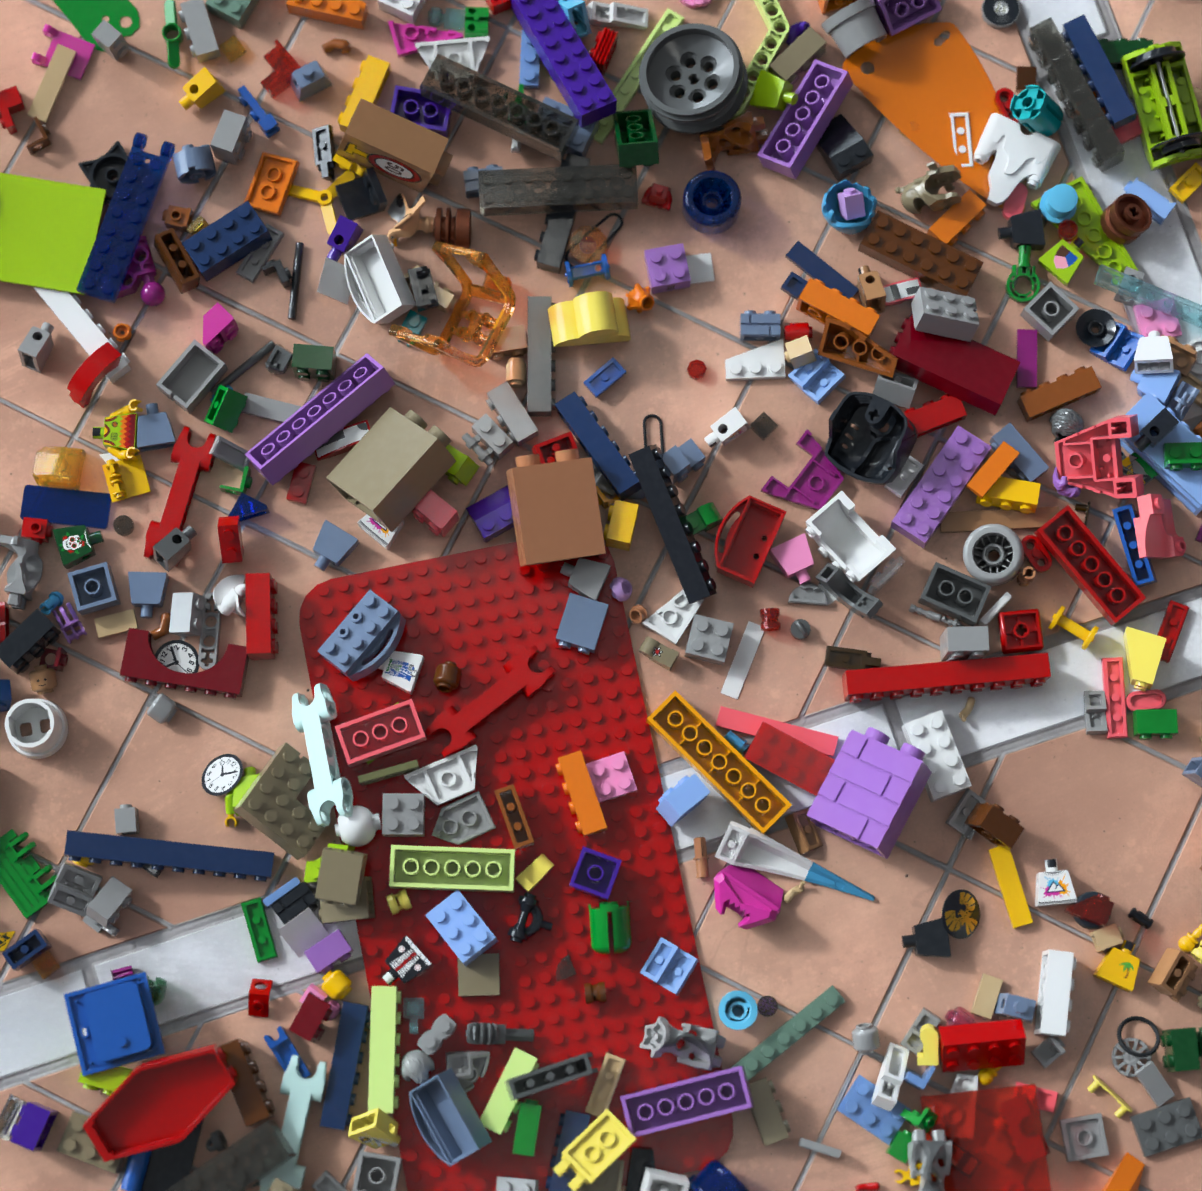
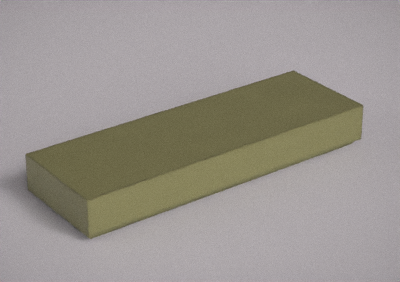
[358,760,420,786]

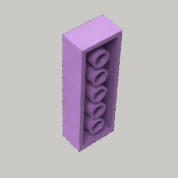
[757,59,853,180]
[890,425,992,549]
[620,1066,754,1137]

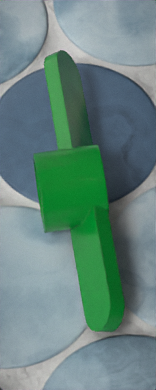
[162,0,183,69]

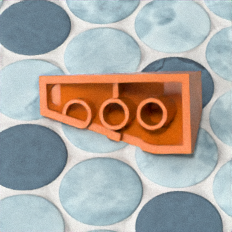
[1101,1152,1145,1191]

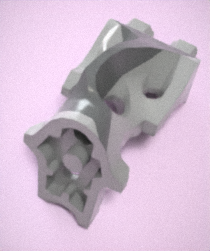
[639,1017,726,1070]
[907,1130,952,1191]

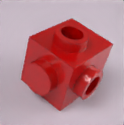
[21,517,53,545]

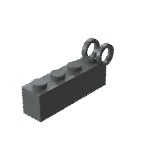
[504,1052,599,1101]

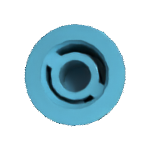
[1039,184,1078,223]
[718,990,758,1030]

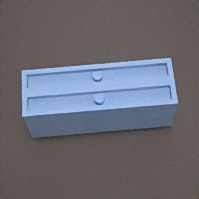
[1120,392,1202,516]

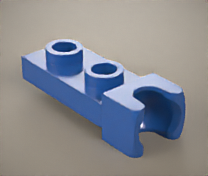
[238,85,280,138]
[264,1026,312,1078]

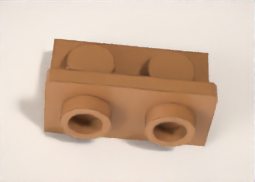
[1162,335,1198,378]

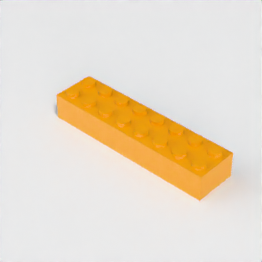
[646,690,792,834]

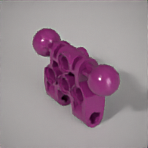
[93,210,165,306]

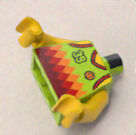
[92,399,143,461]

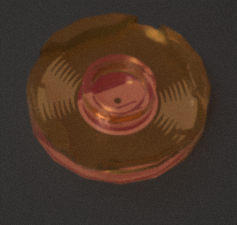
[568,225,607,264]

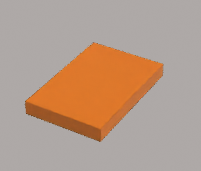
[244,152,300,216]

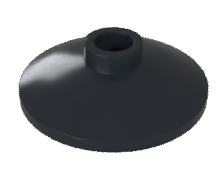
[1076,309,1116,347]

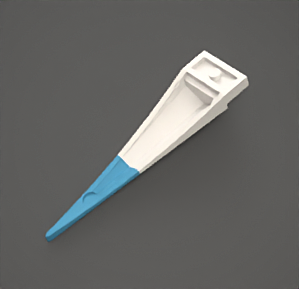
[715,820,875,901]

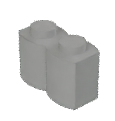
[417,1014,457,1055]

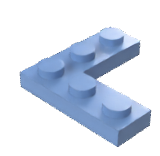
[519,30,540,89]

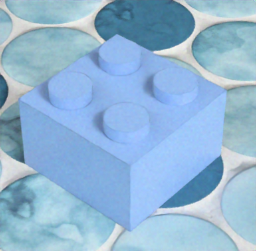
[656,773,710,827]

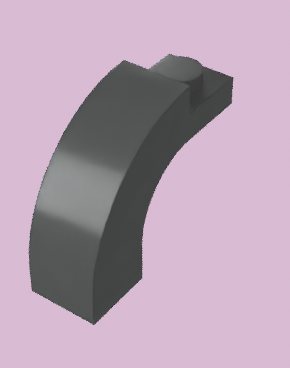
[815,562,883,619]

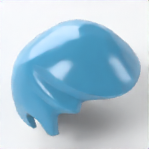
[822,179,877,235]

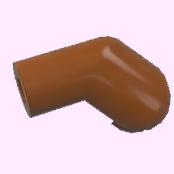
[321,38,351,54]

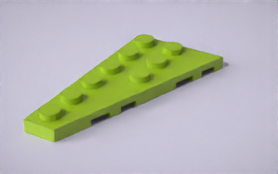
[1030,176,1139,284]

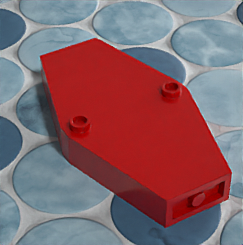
[82,1044,238,1162]

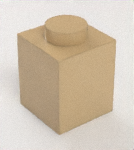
[784,335,817,369]
[1089,923,1124,952]

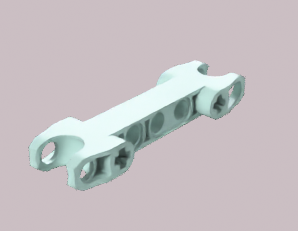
[292,683,353,827]
[260,1055,327,1191]

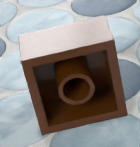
[964,802,1025,849]

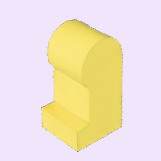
[515,854,554,893]
[917,1024,938,1066]

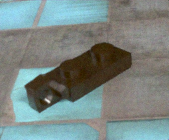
[824,646,881,670]

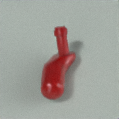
[855,1182,880,1191]

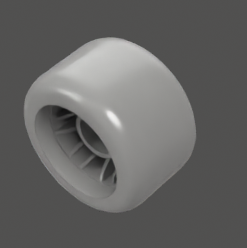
[963,524,1024,586]

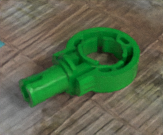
[1005,245,1040,303]

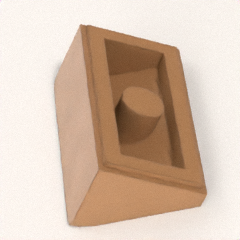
[785,808,823,855]

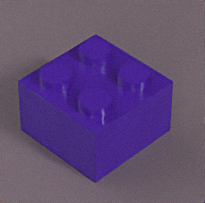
[569,846,622,901]
[10,1102,59,1151]

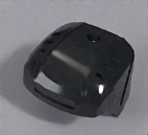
[824,392,918,485]

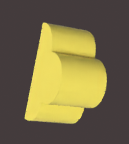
[548,291,631,347]

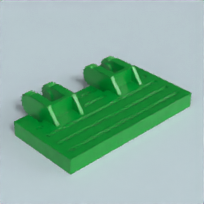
[0,829,58,919]

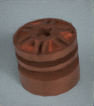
[433,207,471,250]

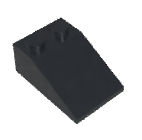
[816,114,874,181]

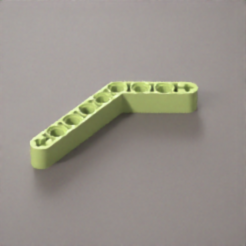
[729,0,790,121]

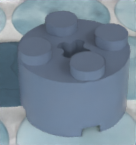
[172,144,216,184]

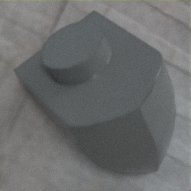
[265,344,293,374]

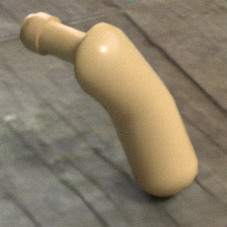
[959,697,975,722]
[783,880,805,903]

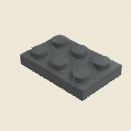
[1130,1097,1202,1157]

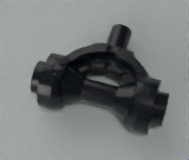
[507,892,553,944]

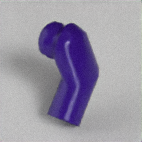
[786,21,810,45]

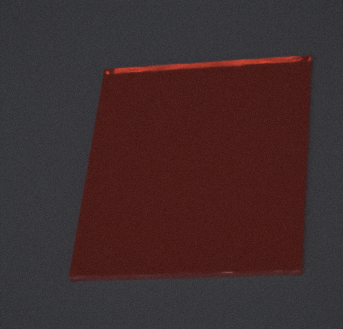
[920,1083,1052,1191]

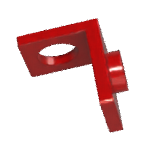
[248,978,273,1018]

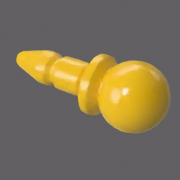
[1178,924,1202,952]
[977,1067,1002,1085]

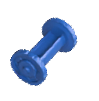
[564,254,610,288]

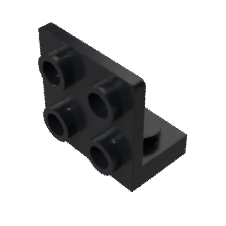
[335,167,387,221]

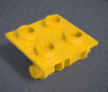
[102,454,151,503]

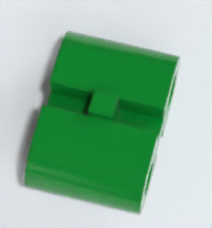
[465,7,489,38]

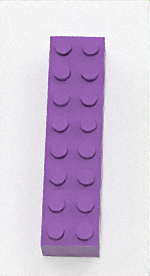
[245,353,395,485]

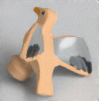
[387,193,434,247]

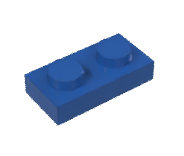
[583,357,626,398]

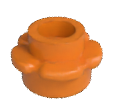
[113,323,132,342]

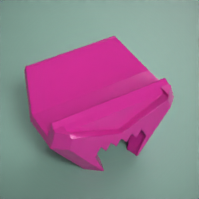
[714,864,784,930]

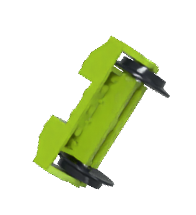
[1121,41,1202,171]

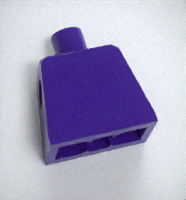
[327,215,364,262]

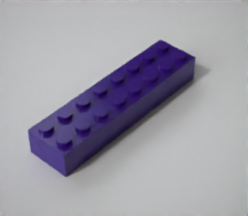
[511,0,617,128]

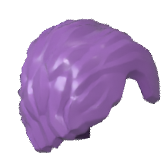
[1052,467,1081,498]

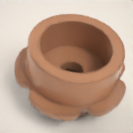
[629,604,648,624]

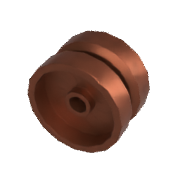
[1100,194,1152,245]

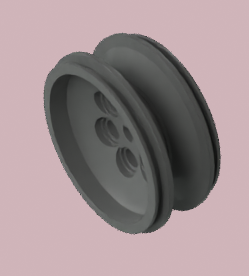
[639,23,748,134]

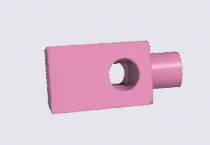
[769,533,814,585]

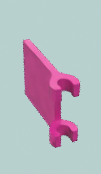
[31,24,95,81]

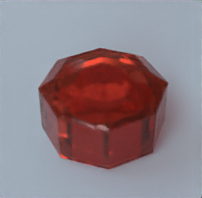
[687,359,707,380]

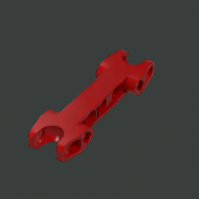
[144,426,217,567]
[424,645,556,758]

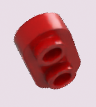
[994,88,1020,123]
[1021,535,1052,573]

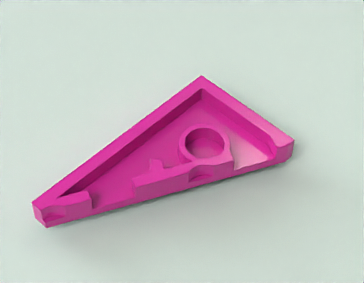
[388,20,463,58]

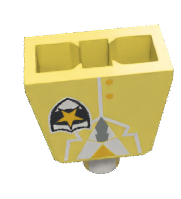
[348,1108,401,1149]

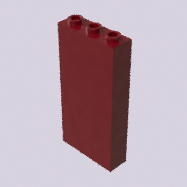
[889,314,1021,416]

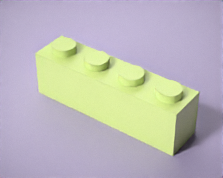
[480,1048,540,1135]

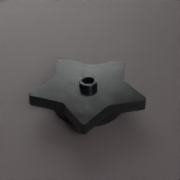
[78,141,153,210]

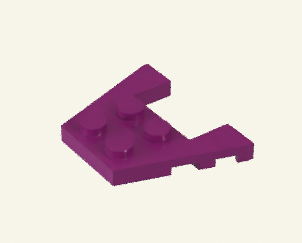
[761,429,844,511]

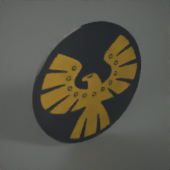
[942,889,980,939]

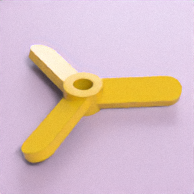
[288,170,355,235]

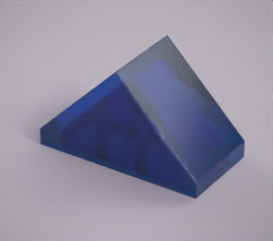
[228,492,270,522]

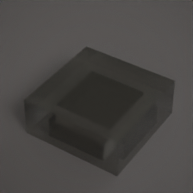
[750,412,778,441]

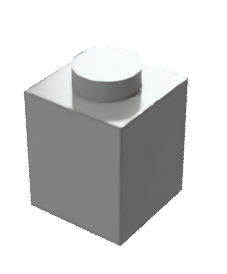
[114,804,140,835]

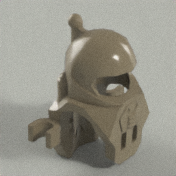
[895,161,962,214]

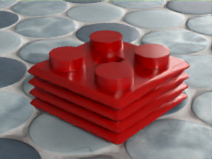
[589,27,619,77]
[997,609,1044,654]

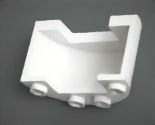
[805,491,896,583]

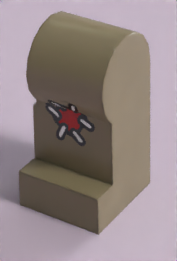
[638,637,679,671]

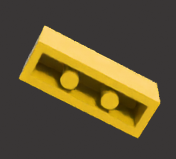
[976,477,1041,514]

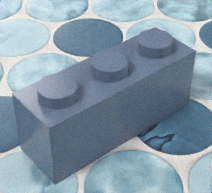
[989,423,1049,482]

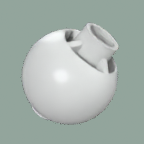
[334,806,382,847]

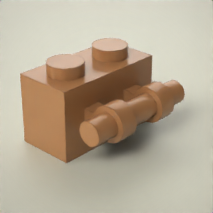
[1147,948,1198,1002]

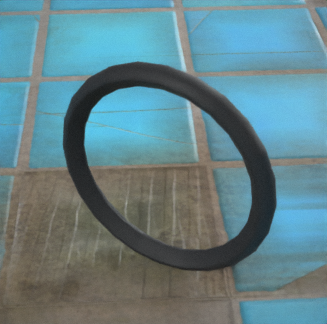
[1117,1016,1160,1057]

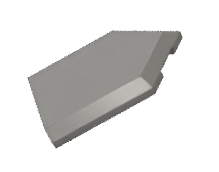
[432,791,496,845]

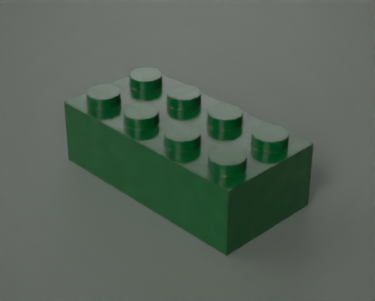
[613,109,659,168]

